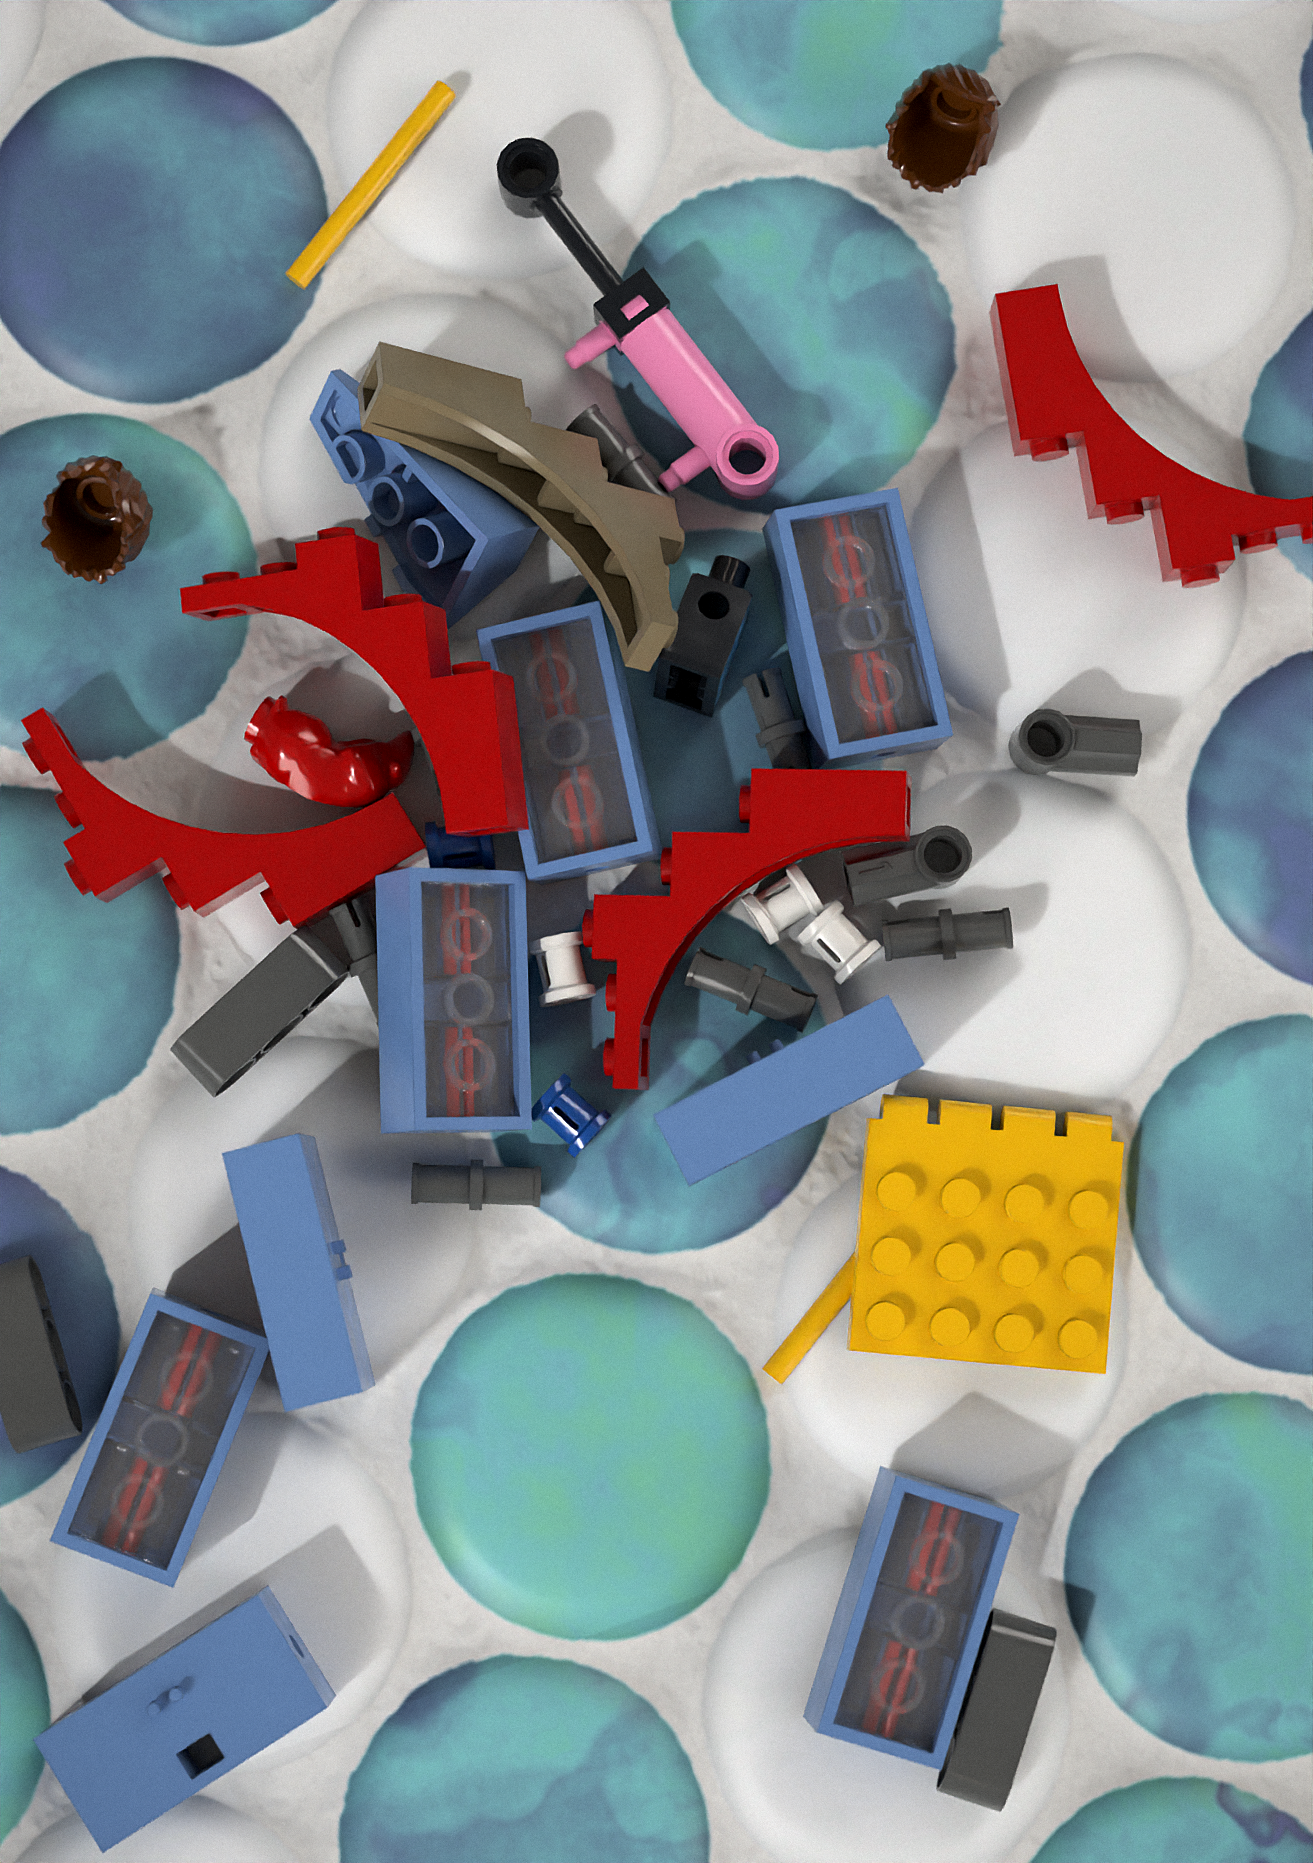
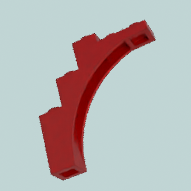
[989,284,1313,588]
[180,527,529,838]
[21,707,428,929]
[582,768,912,1090]

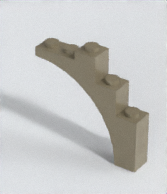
[357,341,685,672]

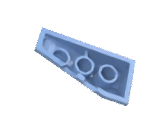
[309,369,539,629]

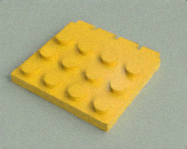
[846,1094,1124,1374]

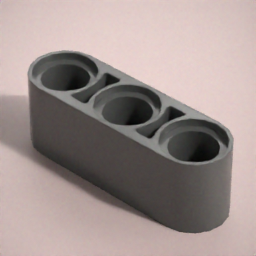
[170,925,350,1098]
[0,1255,83,1454]
[936,1608,1057,1812]

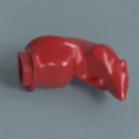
[244,695,414,807]

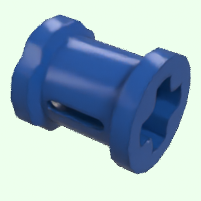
[425,821,496,870]
[531,1073,612,1158]

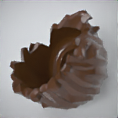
[885,62,1001,193]
[41,455,153,584]

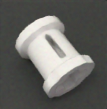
[741,863,824,945]
[797,900,882,985]
[528,931,596,1007]

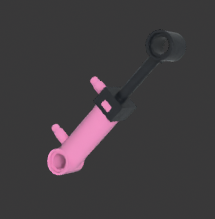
[497,137,779,500]

